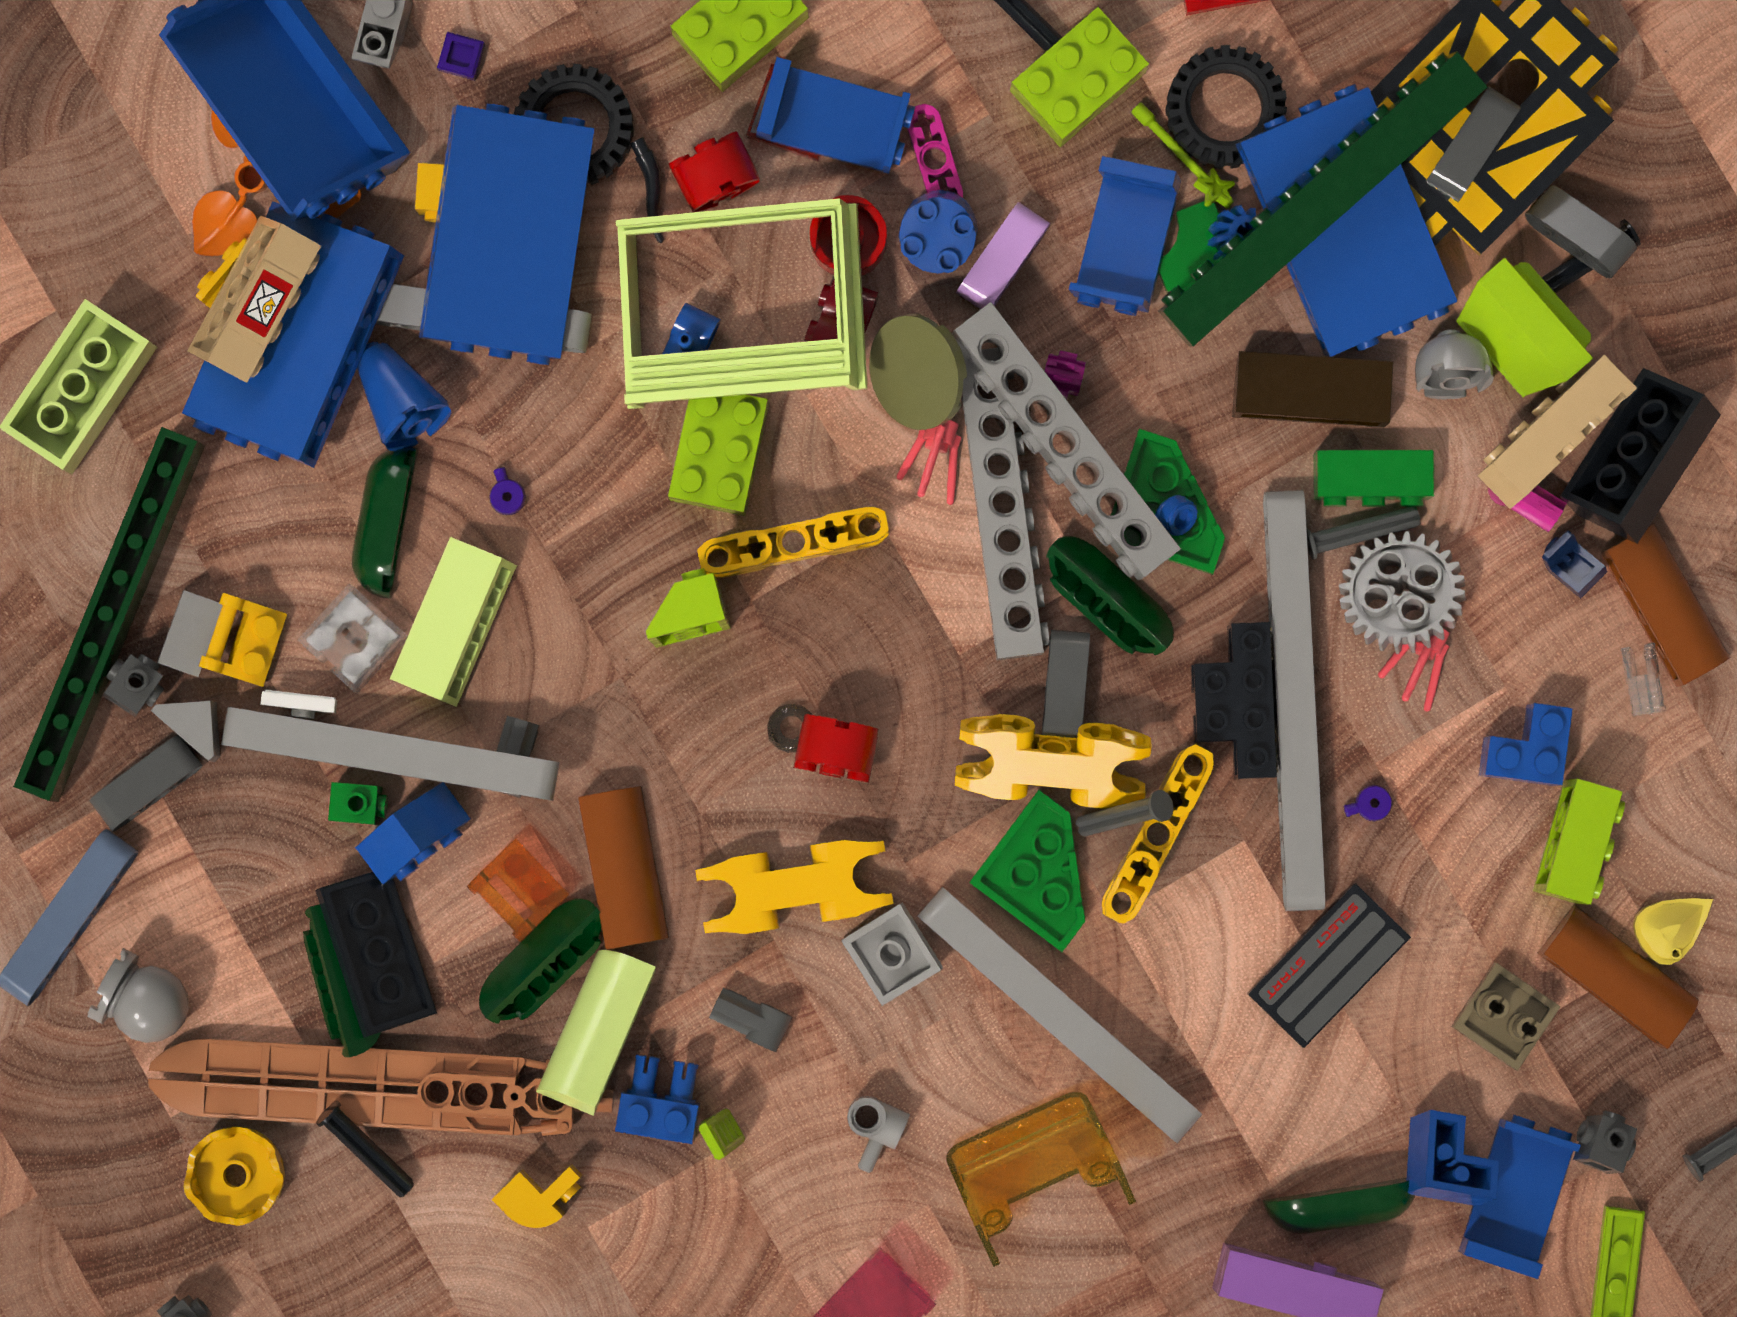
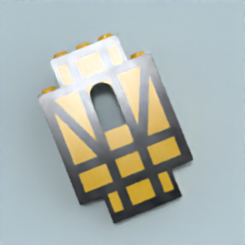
[1371,0,1620,256]

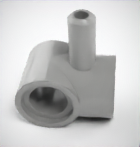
[847,1096,910,1173]

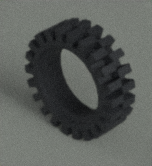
[1165,45,1287,169]
[514,64,634,185]

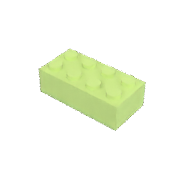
[0,299,157,474]

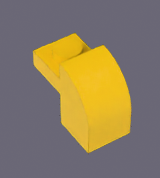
[491,1164,582,1228]

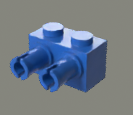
[615,1054,700,1144]

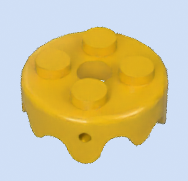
[184,1126,285,1226]

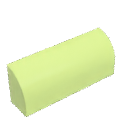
[390,537,517,707]
[536,950,656,1116]

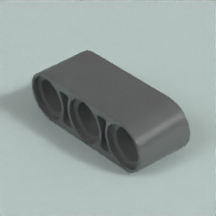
[1426,86,1522,202]
[1525,185,1637,279]
[1042,629,1090,738]
[89,735,203,832]

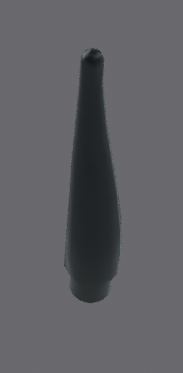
[630,137,664,243]

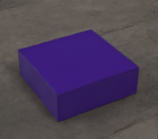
[437,32,485,81]

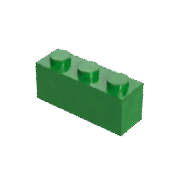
[1313,450,1434,507]

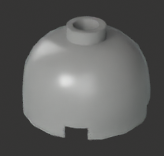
[1415,330,1494,400]

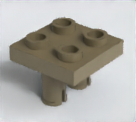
[1451,962,1561,1071]

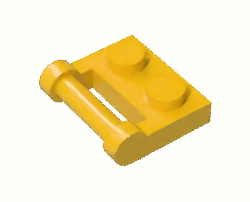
[198,593,287,687]

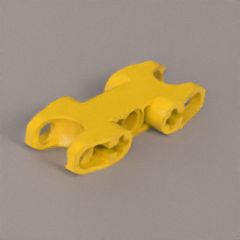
[697,507,889,578]
[955,714,1152,809]
[1101,744,1214,924]
[695,840,894,934]

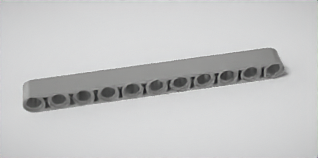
[1263,490,1325,912]

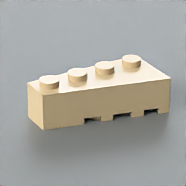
[1478,355,1637,509]

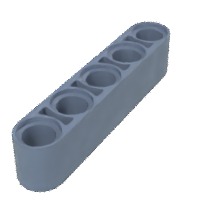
[0,829,138,1006]

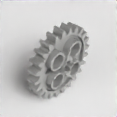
[1339,531,1466,654]

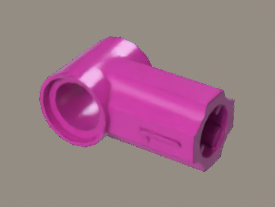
[1488,485,1567,532]

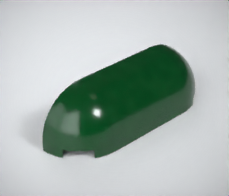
[352,447,418,599]
[1046,536,1174,655]
[479,899,601,1024]
[303,904,381,1058]
[1263,1178,1415,1234]

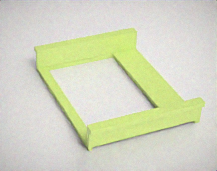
[616,198,867,409]

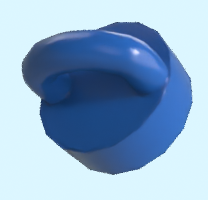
[1155,495,1198,536]

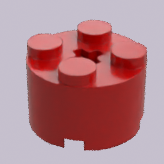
[668,131,760,213]
[810,195,887,276]
[793,714,879,783]

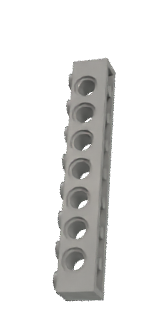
[952,302,1181,580]
[962,347,1050,660]

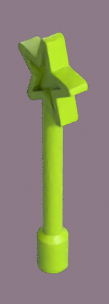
[1131,102,1235,209]

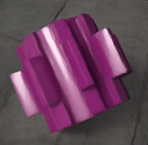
[1044,350,1086,400]

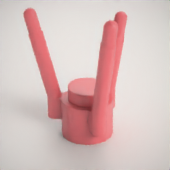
[896,420,962,505]
[1378,629,1450,712]

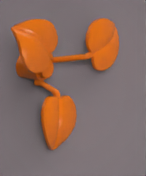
[192,110,362,256]

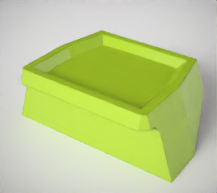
[1456,258,1593,397]

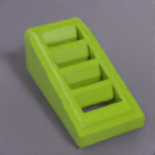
[698,1108,745,1160]

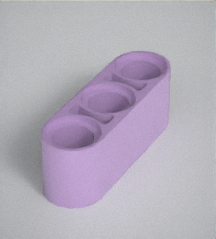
[956,202,1051,310]

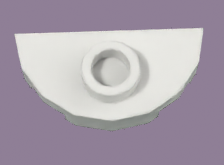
[260,690,337,719]

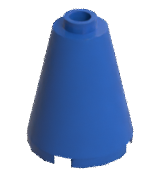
[357,342,451,451]

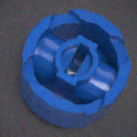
[899,190,978,274]

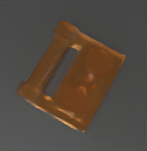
[467,839,570,942]

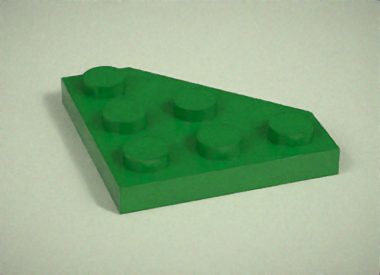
[1110,429,1225,575]
[969,790,1085,952]

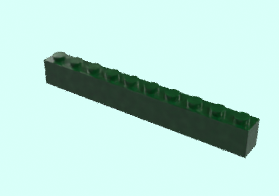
[1158,51,1487,347]
[13,427,205,802]

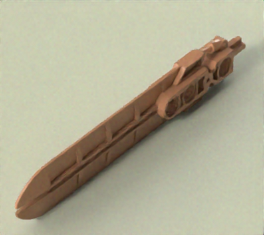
[148,1039,614,1136]

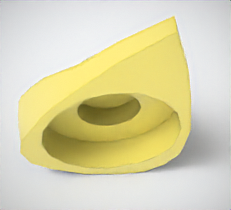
[1633,898,1713,965]

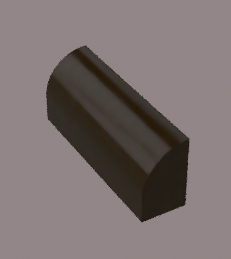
[1232,351,1393,428]

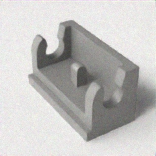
[157,590,222,677]

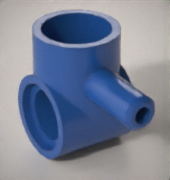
[662,303,721,354]

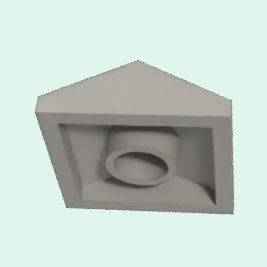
[841,902,943,1006]

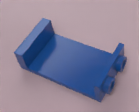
[756,57,915,174]
[1069,156,1181,316]
[1458,1114,1581,1279]

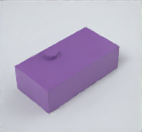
[1212,1243,1384,1317]

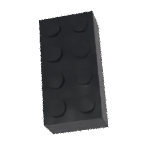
[1560,368,1721,544]

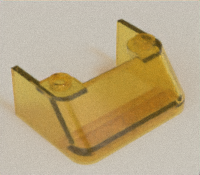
[946,1092,1136,1267]

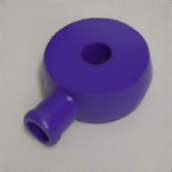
[489,467,526,515]
[1343,785,1392,821]

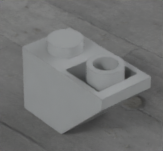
[351,0,413,69]

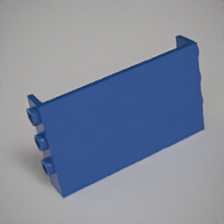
[159,0,411,222]
[1235,84,1457,357]
[419,104,595,365]
[182,201,405,468]

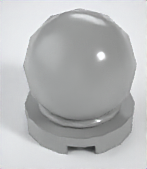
[87,948,189,1043]

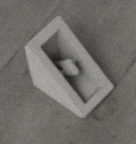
[150,701,220,762]

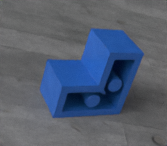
[1478,703,1573,786]
[355,782,471,884]
[1406,1110,1499,1206]

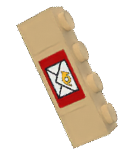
[187,215,321,383]

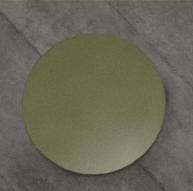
[869,313,967,430]

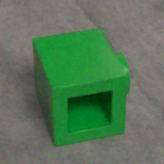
[328,782,388,825]

